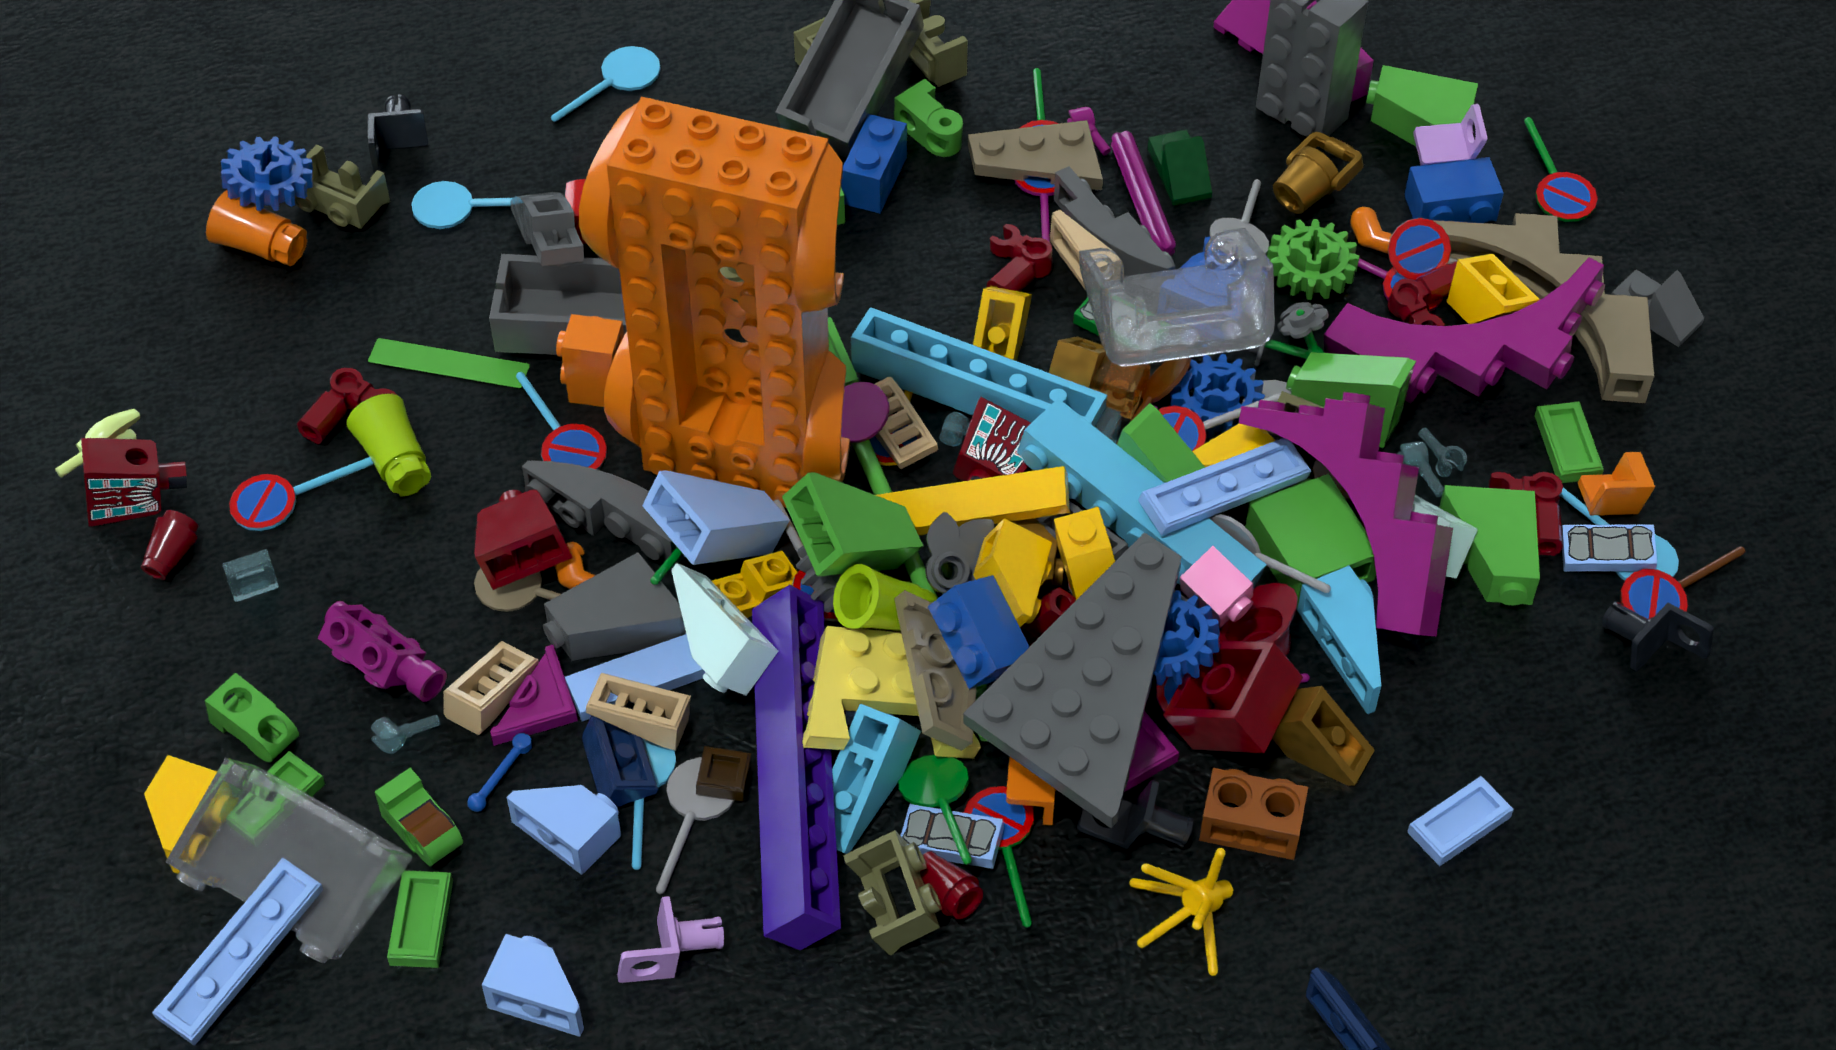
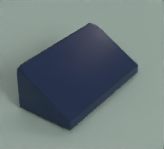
[582,715,658,807]
[1306,967,1391,1050]

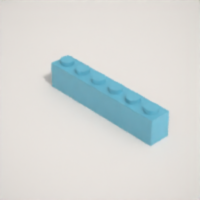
[851,307,1107,432]
[1017,398,1267,589]

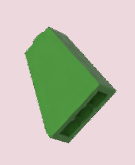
[1366,65,1478,146]
[1286,352,1416,448]
[1117,403,1222,518]
[782,472,923,577]
[1439,485,1540,606]

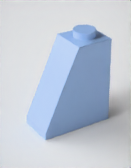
[642,470,790,565]

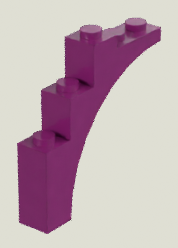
[1324,257,1605,404]
[1239,392,1453,637]

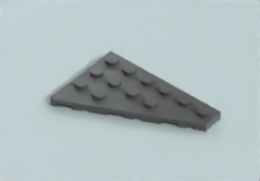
[963,532,1182,829]

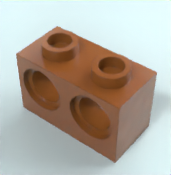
[1199,768,1308,860]

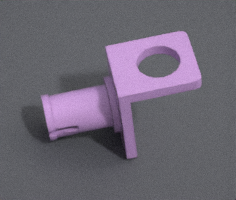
[1413,104,1487,166]
[617,896,724,983]

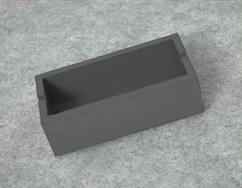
[775,0,924,159]
[1256,0,1369,137]
[489,254,627,355]

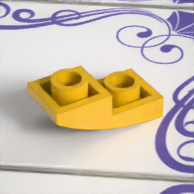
[712,551,797,618]

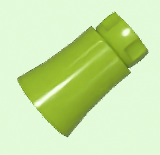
[347,394,431,496]
[833,564,937,632]

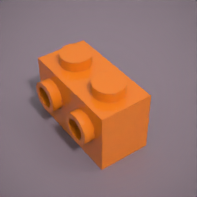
[556,314,624,407]

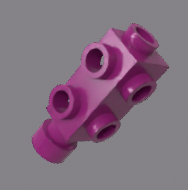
[318,601,447,702]

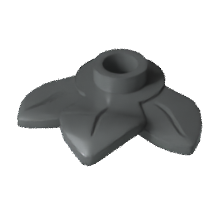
[925,512,994,594]

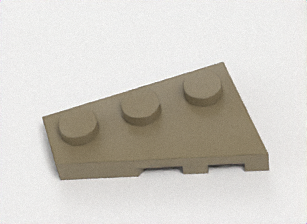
[968,120,1103,190]
[894,590,976,751]

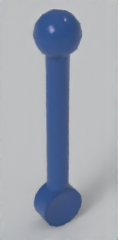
[467,733,532,812]

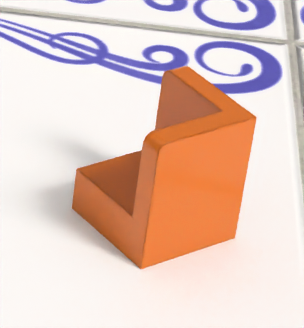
[1578,452,1655,516]
[1006,757,1055,826]

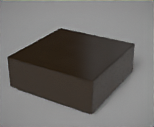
[696,746,751,801]

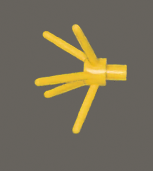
[1129,848,1233,976]

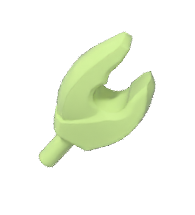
[55,409,140,478]

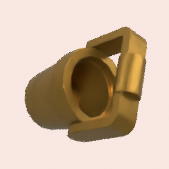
[1273,132,1363,214]

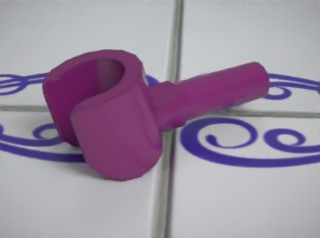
[1067,107,1111,156]

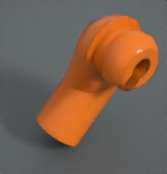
[1351,207,1392,254]
[555,542,595,589]

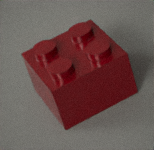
[1163,641,1303,753]

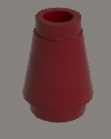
[141,510,199,580]
[920,851,983,919]

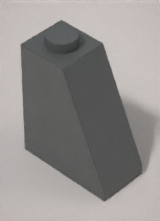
[543,552,686,661]

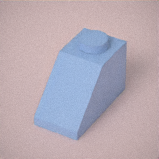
[506,785,621,875]
[482,934,584,1037]

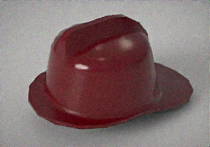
[1219,583,1298,656]

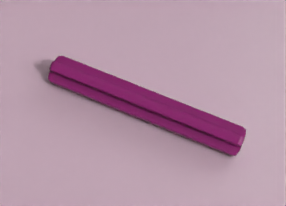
[1111,131,1176,256]

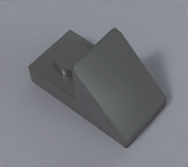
[1611,269,1704,347]

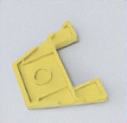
[802,626,981,759]

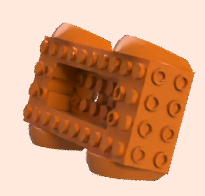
[579,96,850,508]

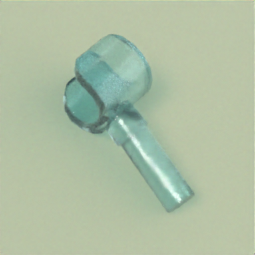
[939,412,970,446]
[1419,428,1467,477]
[1397,441,1444,497]
[371,715,440,754]

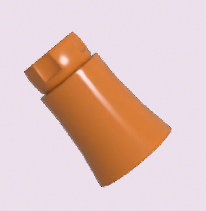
[206,190,307,266]

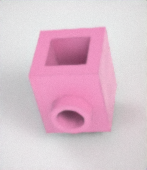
[1180,546,1253,628]

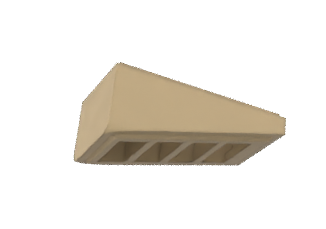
[1050,210,1121,294]
[874,377,939,469]
[444,641,539,735]
[586,673,691,751]

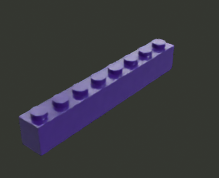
[752,584,841,950]

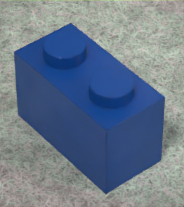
[841,114,907,213]
[1405,157,1503,223]
[928,575,1029,689]

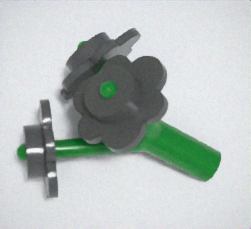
[1248,302,1329,366]

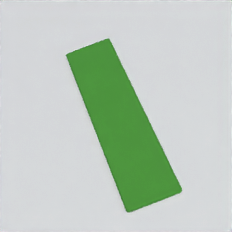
[368,338,530,388]

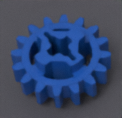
[221,137,313,211]
[1169,354,1265,439]
[1153,590,1220,686]

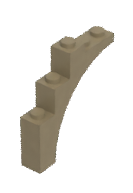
[1433,213,1654,403]

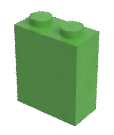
[1245,474,1376,608]

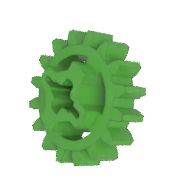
[1266,219,1359,300]

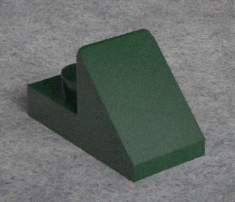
[1147,130,1212,206]

